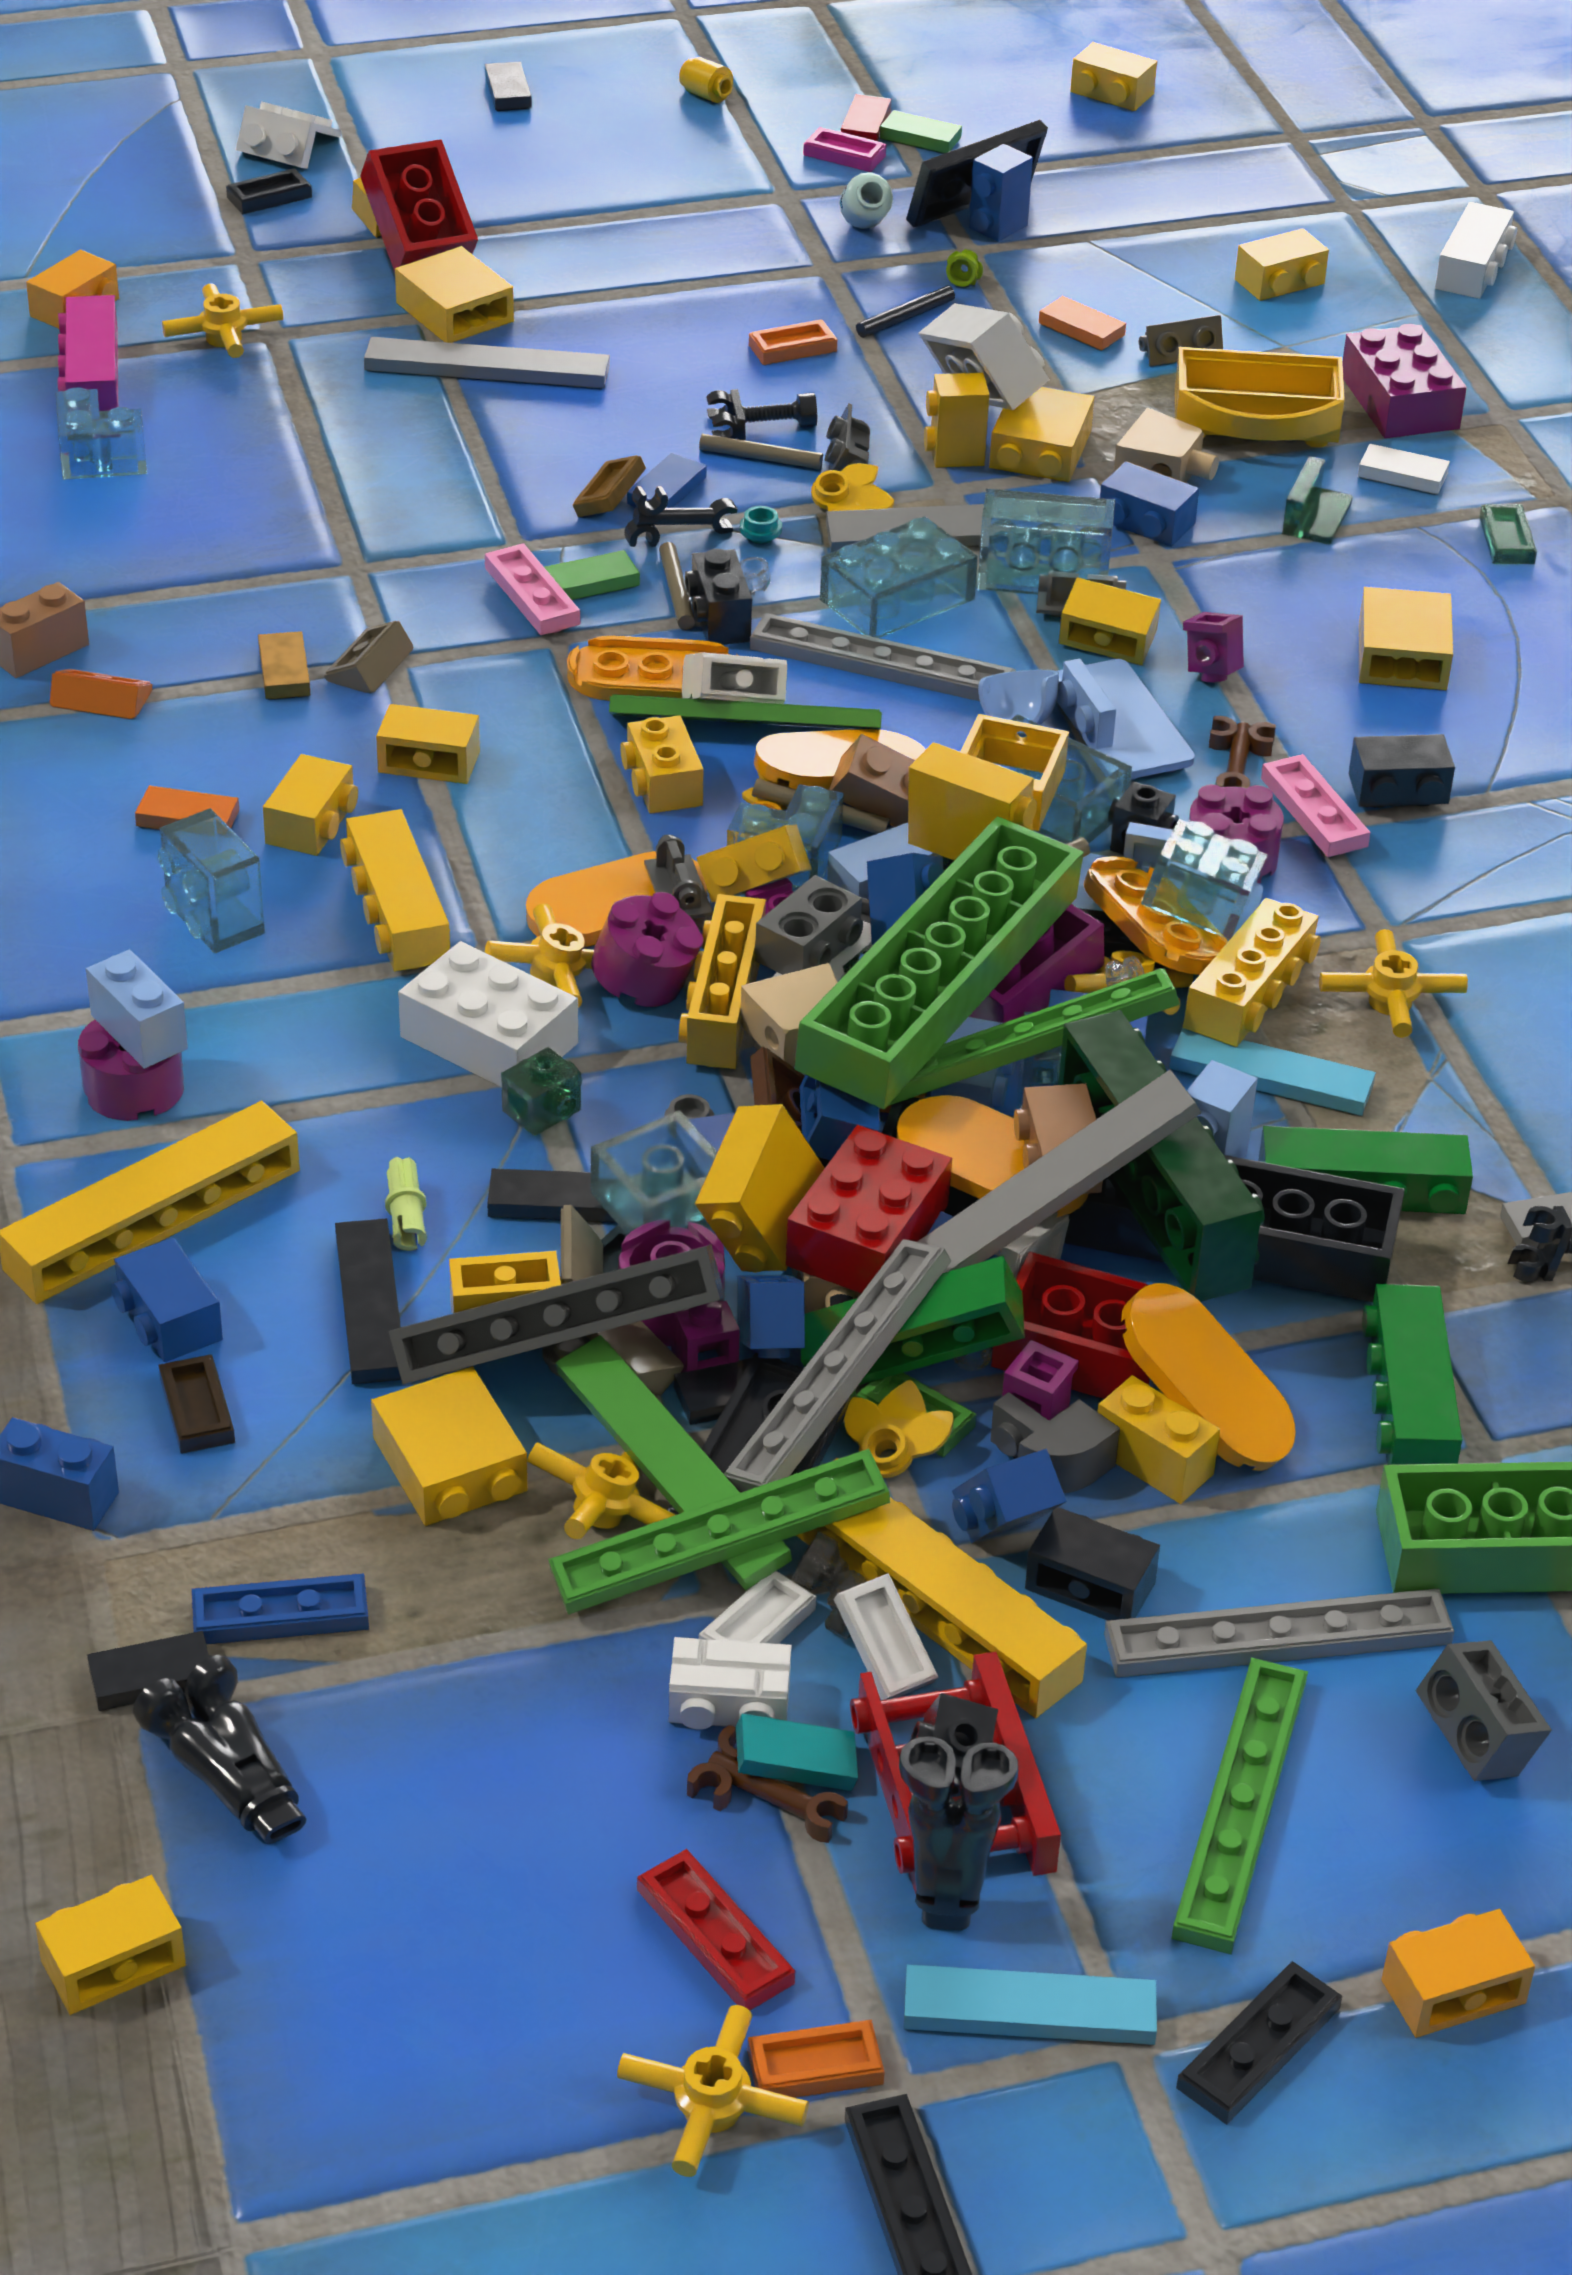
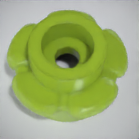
[946,249,983,287]

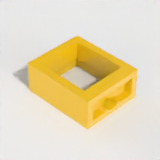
[960,714,1069,831]

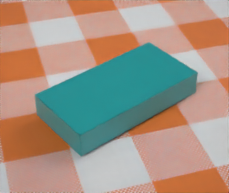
[736,1713,858,1791]

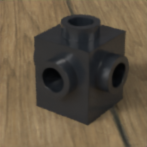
[1108,782,1179,855]
[910,1693,998,1797]

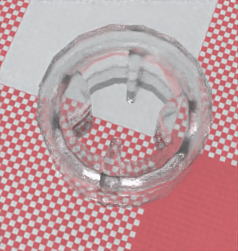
[1105,956,1145,987]

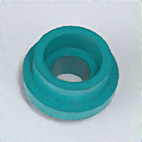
[740,506,782,544]

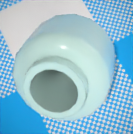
[839,173,893,229]

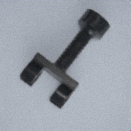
[706,389,818,441]
[1507,1206,1572,1282]

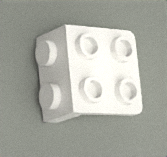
[236,101,342,169]

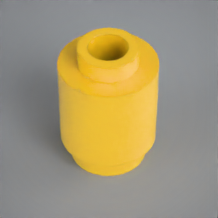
[679,57,733,103]

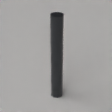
[856,285,955,338]

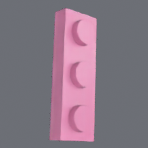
[485,543,580,635]
[1261,754,1371,857]

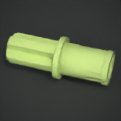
[385,1157,427,1251]

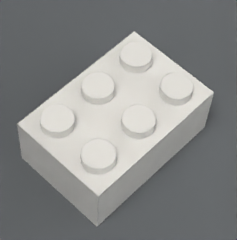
[919,303,1050,410]
[398,941,578,1095]

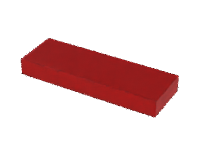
[637,1849,795,2010]

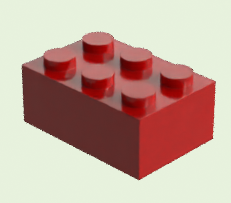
[360,139,478,272]
[786,1125,953,1293]
[991,1251,1156,1399]

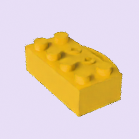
[1175,347,1345,447]

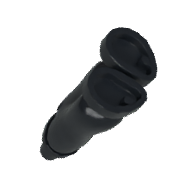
[133,1655,307,1844]
[899,1736,1018,1930]

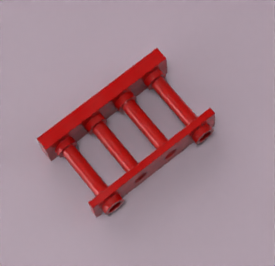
[850,1651,1061,1894]

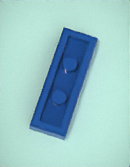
[192,1573,369,1644]

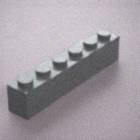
[388,1245,725,1384]

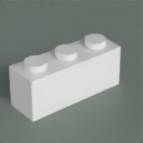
[1435,202,1517,299]

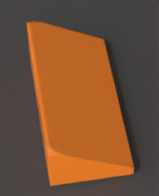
[49,669,153,719]

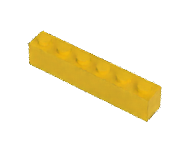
[0,1100,300,1305]
[796,1458,1087,1719]

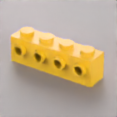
[340,809,450,972]
[678,894,766,1069]
[1183,898,1321,1047]

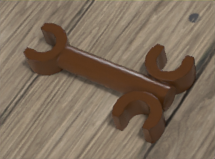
[1209,716,1276,788]
[687,1725,848,1843]

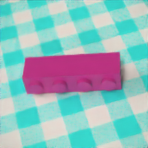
[58,295,119,418]

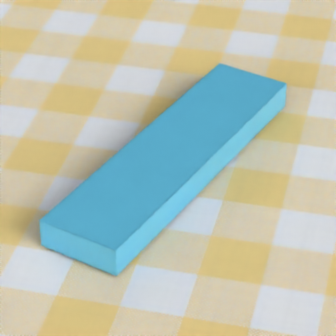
[1169,1028,1376,1116]
[904,1964,1157,2045]

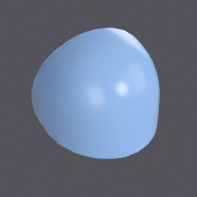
[978,669,1059,733]

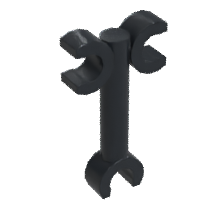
[624,486,738,547]

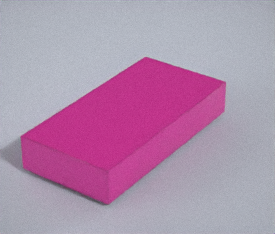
[803,127,887,172]

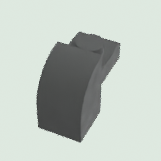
[990,1392,1120,1493]

